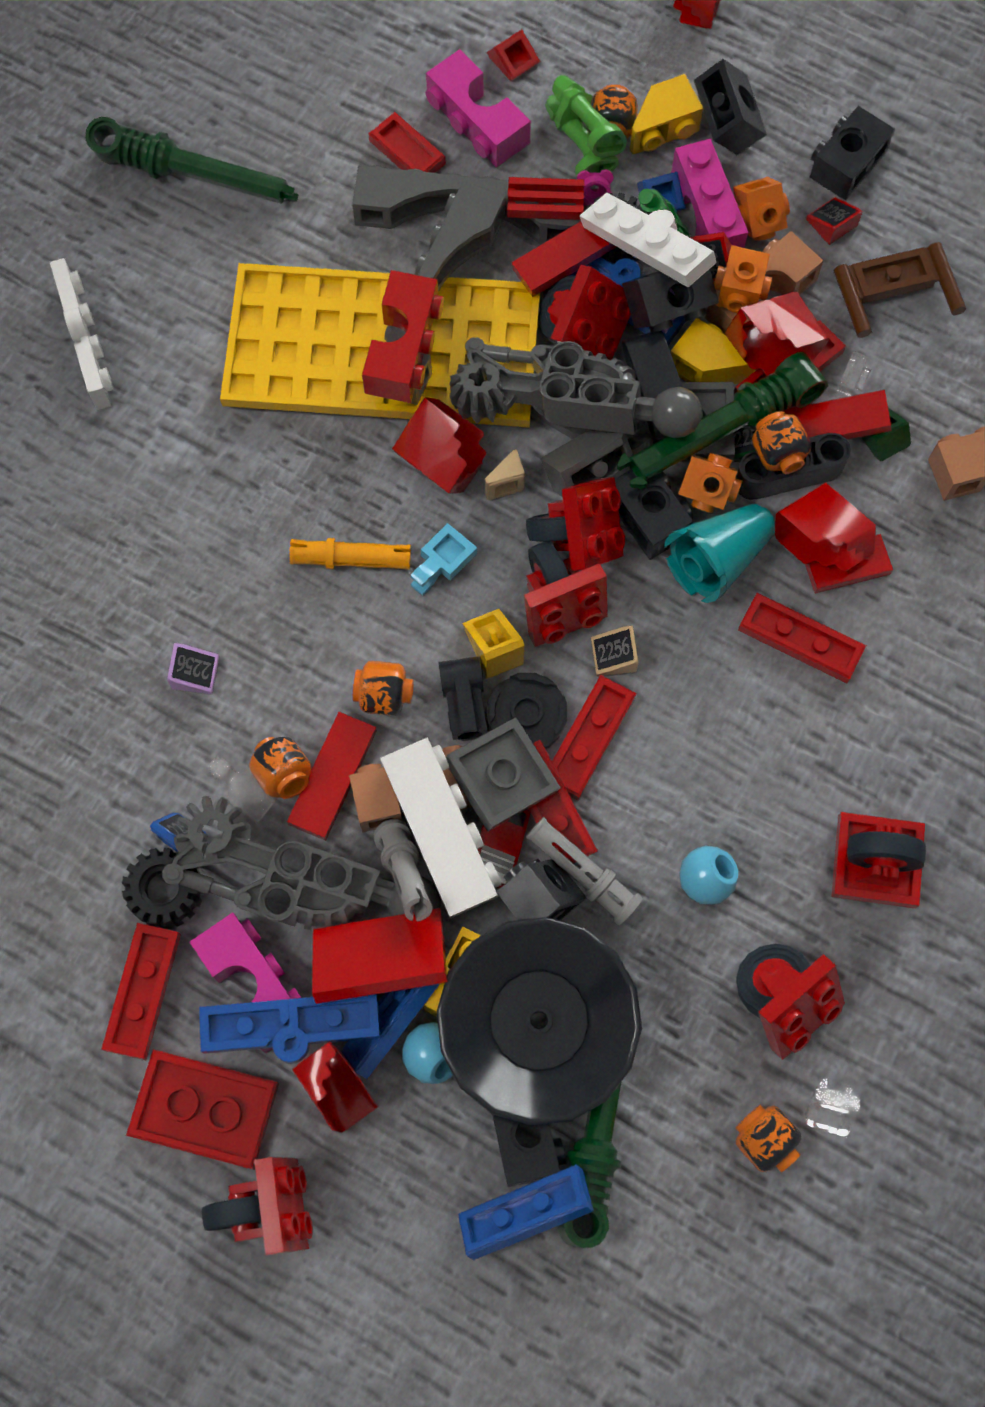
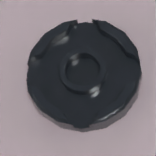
[487,673,567,749]

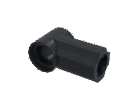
[438,656,487,741]

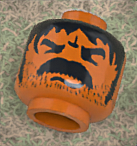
[591,84,638,139]
[752,411,811,474]
[353,660,414,716]
[249,737,311,799]
[735,1104,801,1173]

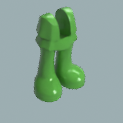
[545,75,627,176]

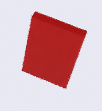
[312,908,447,1004]
[126,1049,279,1170]

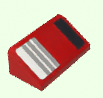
[477,810,531,889]

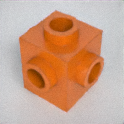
[733,177,790,240]
[714,245,772,313]
[678,453,742,513]

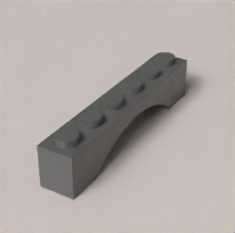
[352,165,579,244]
[384,181,505,405]

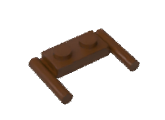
[834,242,967,338]

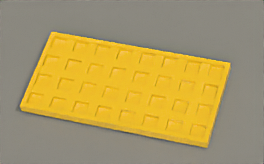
[220,263,540,427]

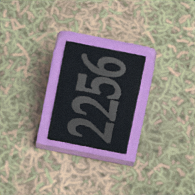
[167,643,219,694]

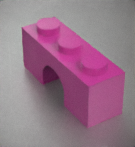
[426,49,531,168]
[671,138,748,248]
[190,912,302,1054]

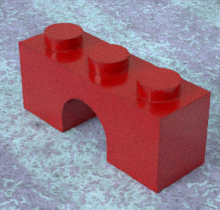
[362,270,444,403]

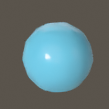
[679,846,738,905]
[402,1022,453,1084]

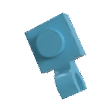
[410,523,477,596]

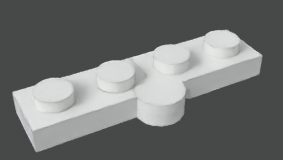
[580,193,717,287]
[50,258,114,410]

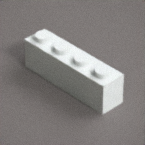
[380,737,502,919]

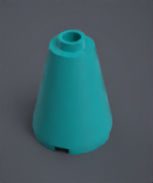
[664,504,775,603]

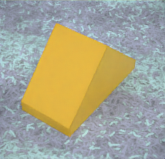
[462,609,524,679]

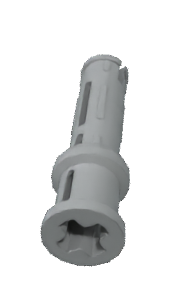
[526,817,643,926]
[373,819,432,921]

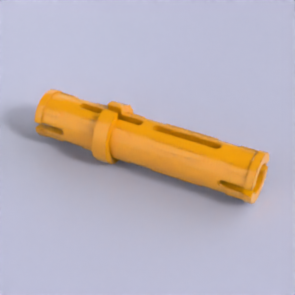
[289,538,411,570]

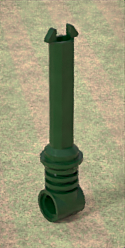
[85,117,299,204]
[617,352,828,489]
[558,1082,622,1248]

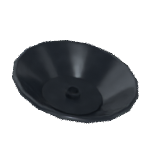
[436,917,642,1126]

